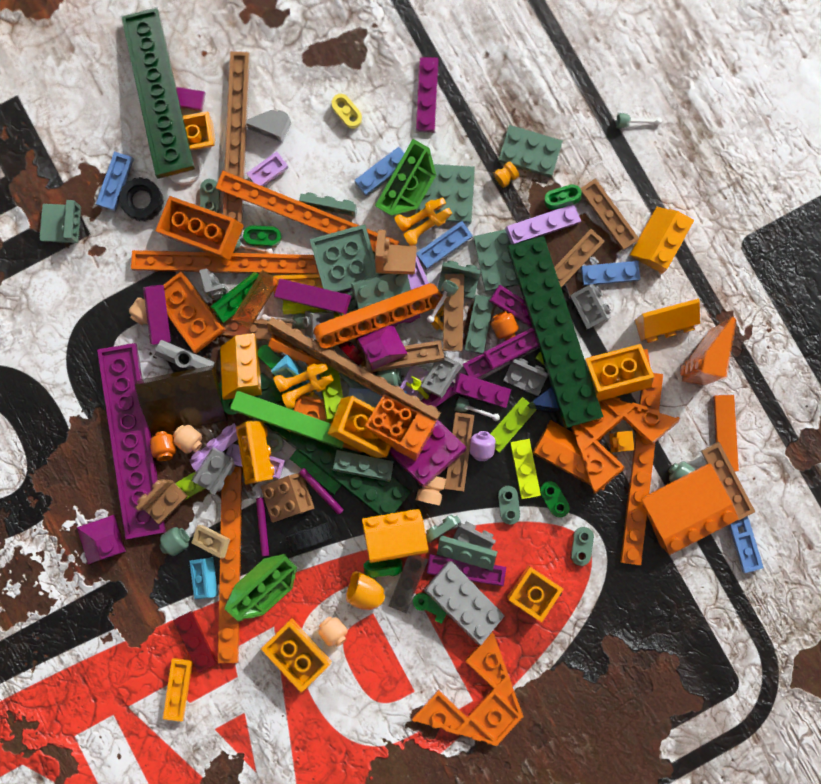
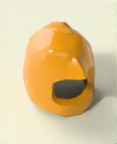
[346,571,385,610]

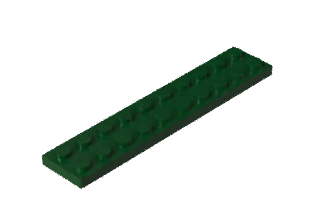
[121,7,195,179]
[507,236,603,429]
[254,372,411,516]

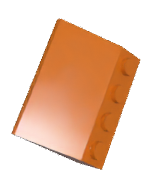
[680,317,736,386]
[641,463,739,555]

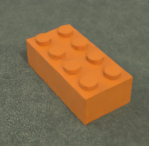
[155,196,244,261]

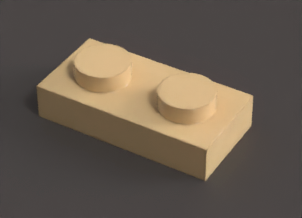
[192,525,230,558]

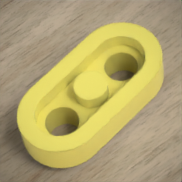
[331,94,362,128]

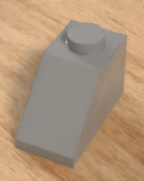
[246,110,291,143]

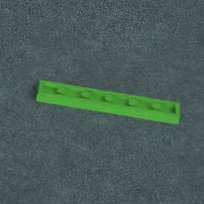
[230,391,344,449]

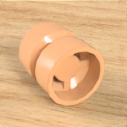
[416,477,446,505]

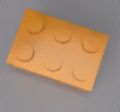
[328,396,391,458]
[261,618,332,693]

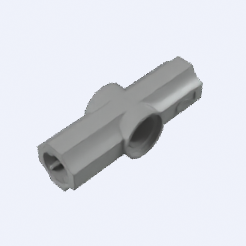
[155,340,215,370]

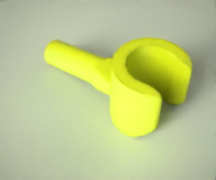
[406,376,429,399]

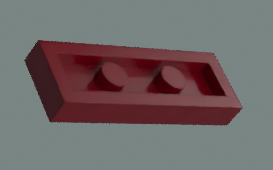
[173,611,217,673]

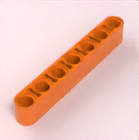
[313,283,443,348]

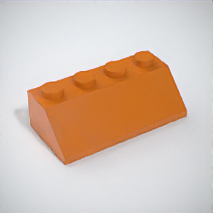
[532,420,618,491]

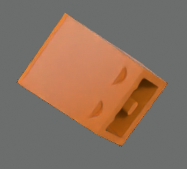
[365,394,436,461]

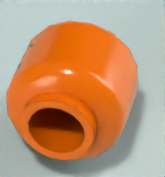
[491,311,519,341]
[150,431,177,461]

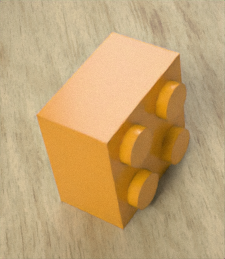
[507,566,563,622]

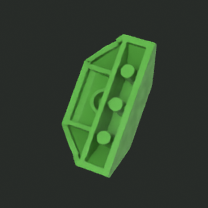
[375,139,436,216]
[225,554,297,621]

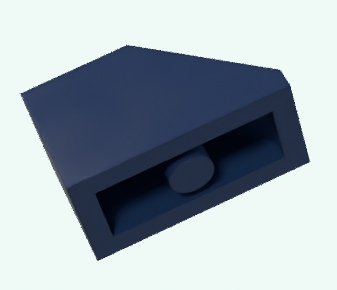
[527,386,559,412]

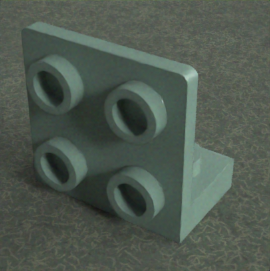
[40,200,81,243]
[438,261,481,300]

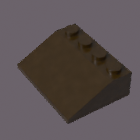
[135,365,227,435]

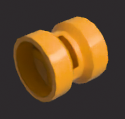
[493,162,520,188]

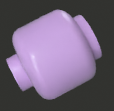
[470,431,496,461]

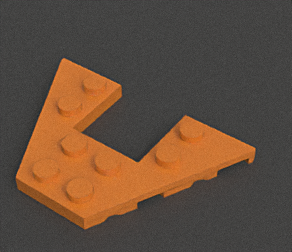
[572,397,680,494]
[412,632,523,746]

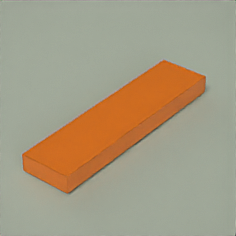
[713,395,739,472]

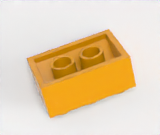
[183,111,216,150]
[629,207,694,274]
[635,298,700,343]
[220,333,262,400]
[585,344,654,401]
[236,421,274,485]
[362,509,428,563]

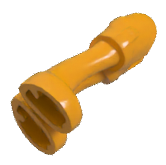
[394,198,453,246]
[274,363,334,409]

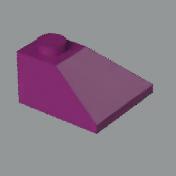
[357,324,408,371]
[77,515,126,564]

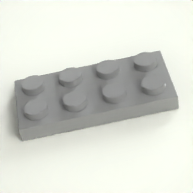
[424,561,505,645]

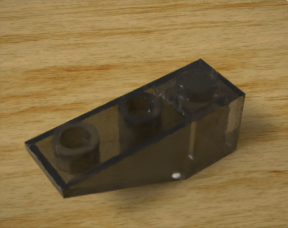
[388,554,428,613]

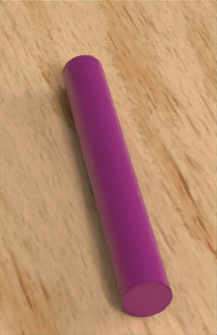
[299,468,344,515]
[256,497,269,556]

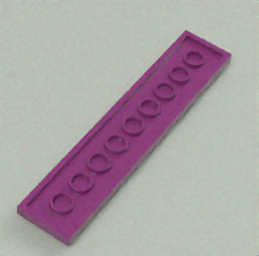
[97,343,166,539]

